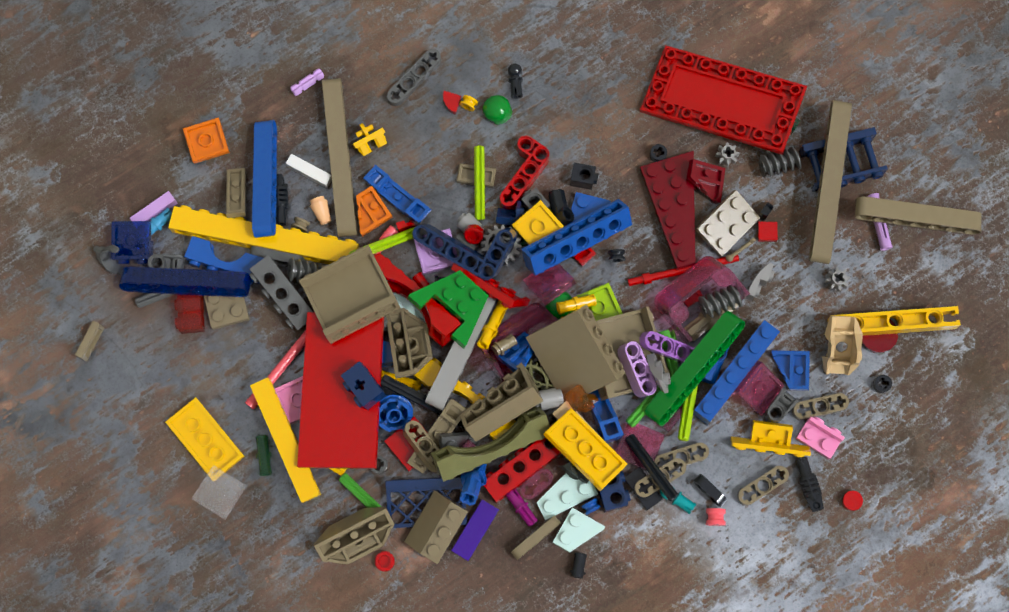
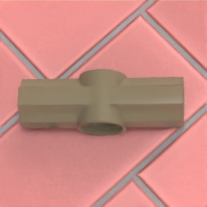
[683,303,738,342]

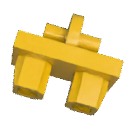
[352,123,387,156]

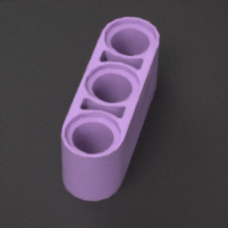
[617,341,657,398]

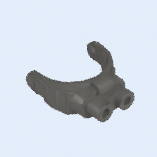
[93,245,128,276]

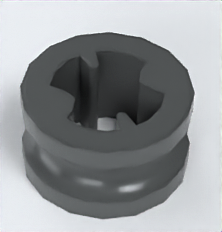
[371,456,388,474]

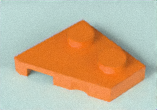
[356,186,393,237]

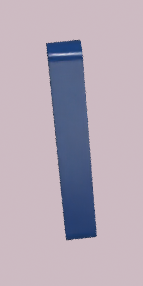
[252,120,277,238]

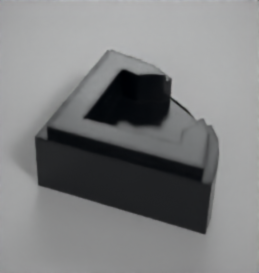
[759,202,774,221]

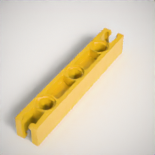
[828,306,961,335]
[250,377,321,503]

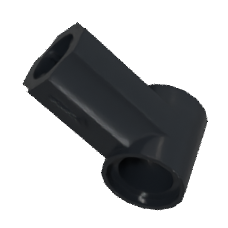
[548,189,574,226]

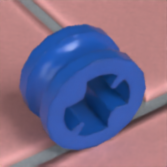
[581,498,601,515]

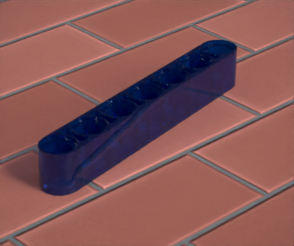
[119,267,252,297]

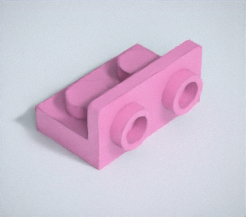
[795,416,845,460]

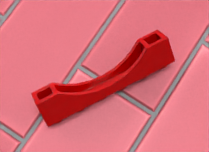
[374,252,461,347]

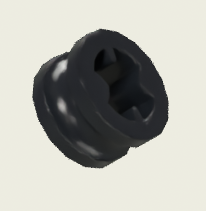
[650,144,667,162]
[608,249,626,263]
[873,375,892,394]

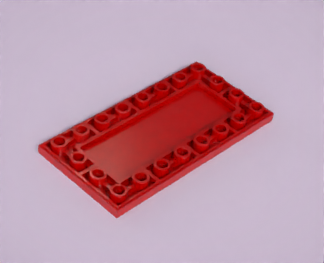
[640,45,807,155]
[297,312,384,469]

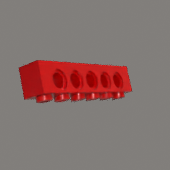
[483,424,562,504]

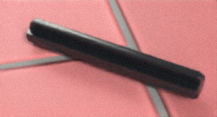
[625,434,678,501]

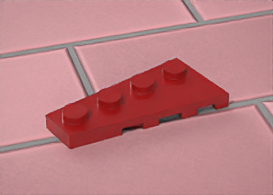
[451,263,531,309]

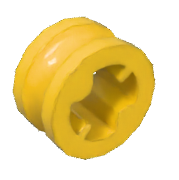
[459,95,478,112]

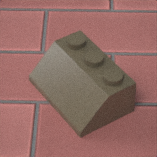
[404,490,469,564]

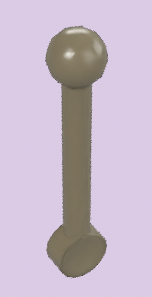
[726,237,756,262]

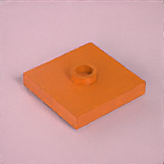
[183,117,230,164]

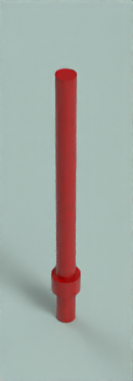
[627,255,739,286]

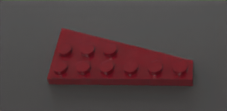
[640,151,695,270]

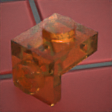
[565,385,599,413]

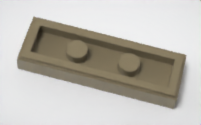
[226,168,246,218]

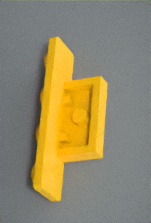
[730,420,811,457]

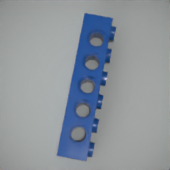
[521,199,632,275]

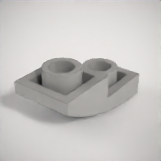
[744,263,775,301]
[647,353,671,393]

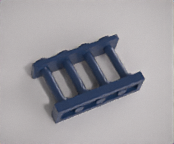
[799,127,888,192]

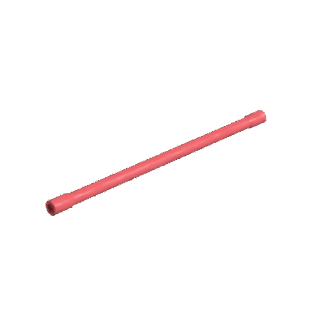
[245,225,399,410]

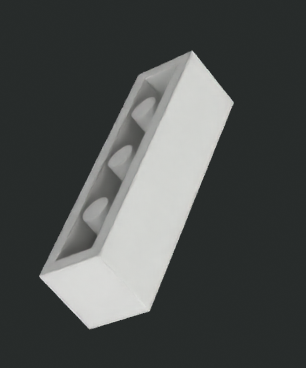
[286,154,332,188]

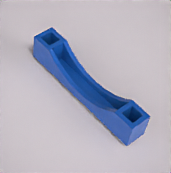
[693,320,780,425]
[585,389,624,443]

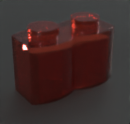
[174,292,205,334]

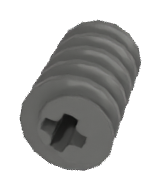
[759,147,801,178]
[287,258,323,284]
[698,285,742,318]

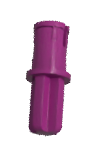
[506,489,537,526]

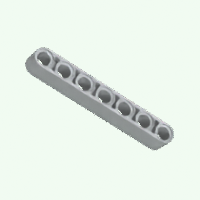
[425,292,497,411]

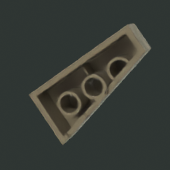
[460,362,543,442]

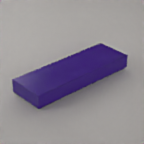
[451,500,499,561]

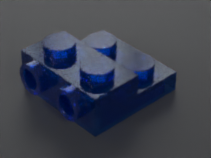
[111,221,154,264]

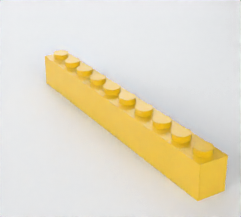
[168,205,360,265]

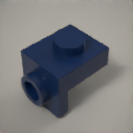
[496,201,524,226]

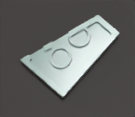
[536,473,598,521]

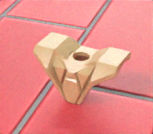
[822,316,863,375]

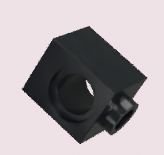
[570,162,599,190]

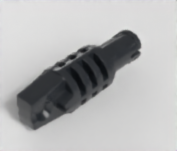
[276,174,288,226]
[795,457,824,512]

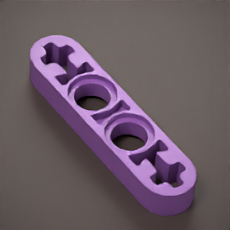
[639,331,695,363]

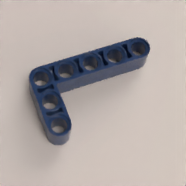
[412,223,517,280]

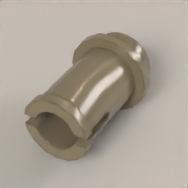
[492,334,517,356]

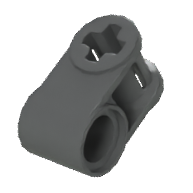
[148,254,186,277]
[764,387,800,423]

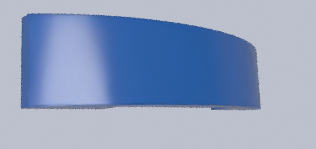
[363,165,431,224]

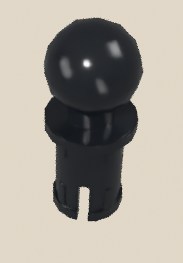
[508,63,523,99]

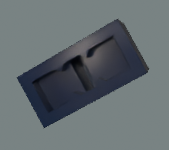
[598,471,631,513]

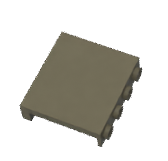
[299,245,400,344]
[526,304,626,403]
[596,306,670,401]

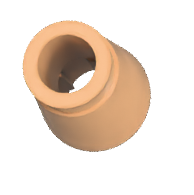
[310,196,331,225]

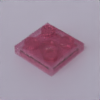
[523,264,576,306]
[735,361,784,416]
[616,423,665,470]

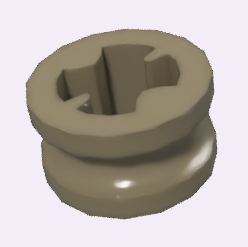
[291,217,310,233]

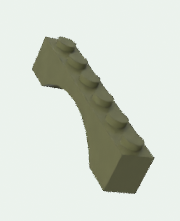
[431,407,550,482]

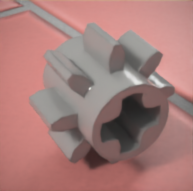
[715,142,740,167]
[825,267,850,292]

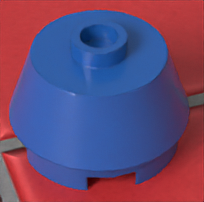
[379,393,413,432]

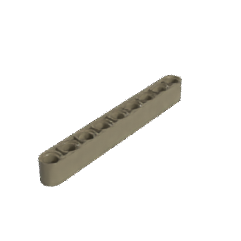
[322,78,358,237]
[809,100,852,264]

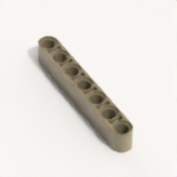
[855,197,982,235]

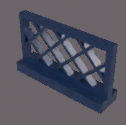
[385,476,467,528]

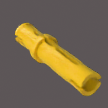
[477,300,508,350]

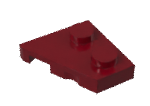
[687,159,726,204]

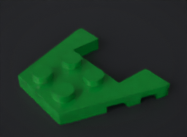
[407,270,489,349]

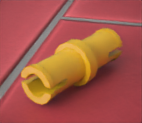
[556,294,597,315]

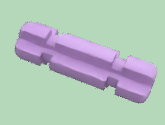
[290,68,324,96]

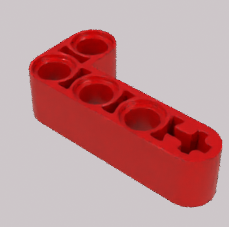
[500,136,549,210]

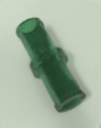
[255,435,272,476]

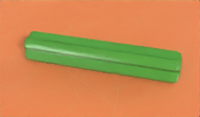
[626,385,661,428]
[339,473,381,508]

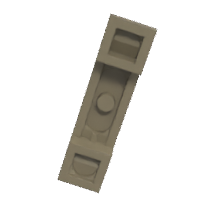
[407,399,467,473]

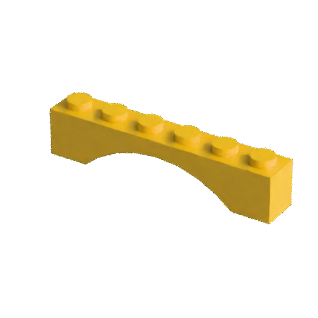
[413,357,516,440]

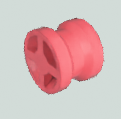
[706,508,726,526]

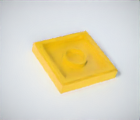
[512,200,564,245]

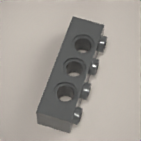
[249,255,313,330]

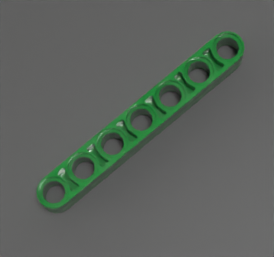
[645,311,745,426]

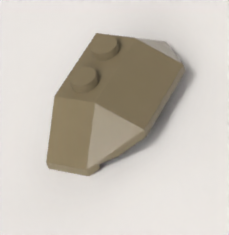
[386,308,433,379]
[313,507,395,564]

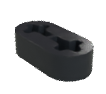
[693,474,727,507]

